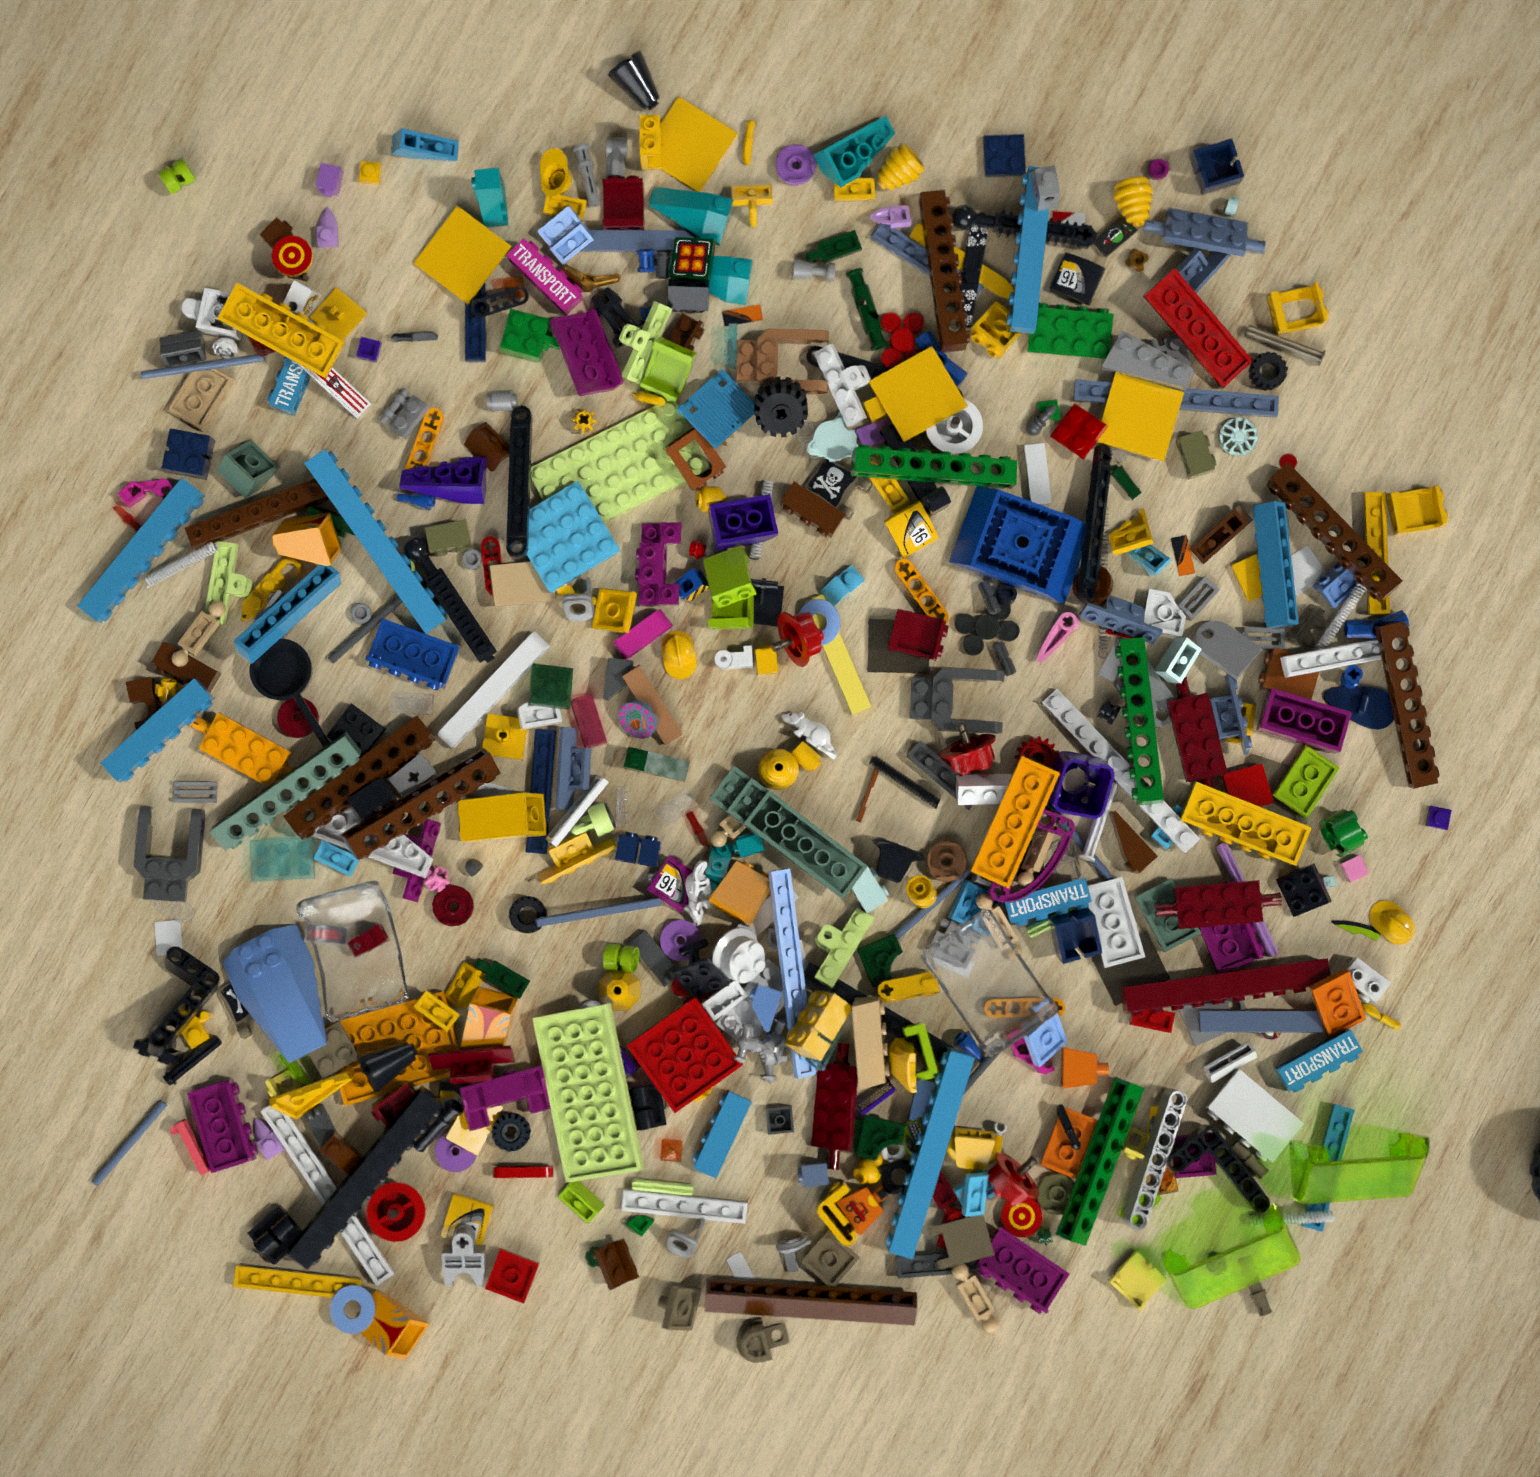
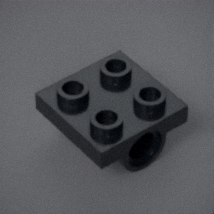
[1276,863,1332,917]
[133,1038,184,1065]
[628,1084,667,1131]
[247,1205,302,1265]

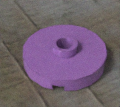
[776,144,816,186]
[660,920,701,961]
[435,1132,477,1172]

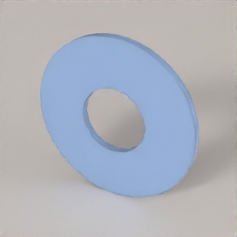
[800,599,840,645]
[330,1285,375,1334]

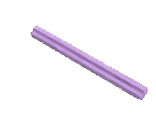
[1216,842,1278,957]

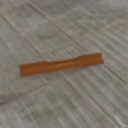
[856,770,879,823]

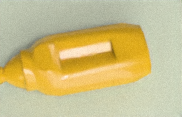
[632,391,665,406]

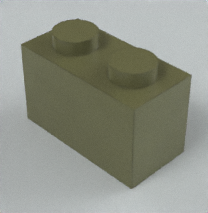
[1176,430,1216,480]
[425,520,472,557]

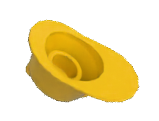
[540,148,572,197]
[661,631,697,679]
[1369,900,1415,945]

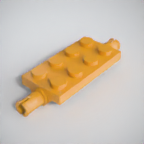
[189,712,303,787]

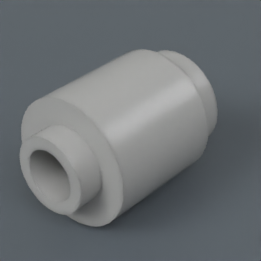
[487,390,518,411]

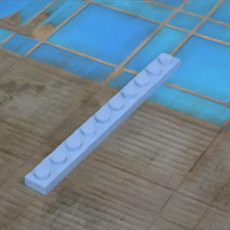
[768,868,816,1079]

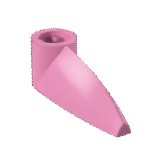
[1036,612,1080,663]

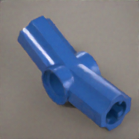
[915,331,968,387]
[1344,610,1409,640]

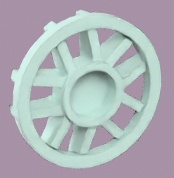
[1219,417,1258,456]

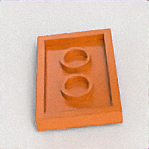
[1309,968,1366,1038]
[1039,1107,1098,1179]

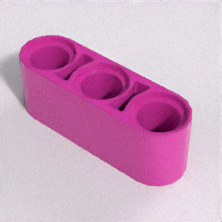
[613,609,673,660]

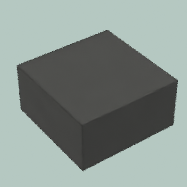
[766,1105,794,1135]

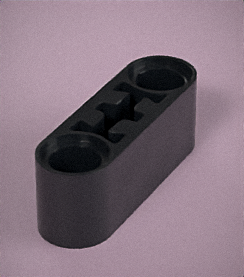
[470,286,529,318]

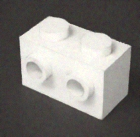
[1345,957,1391,1003]

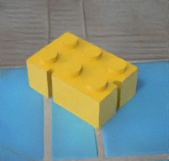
[784,990,852,1061]

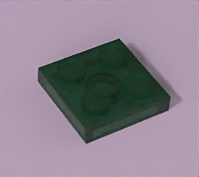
[528,663,573,710]

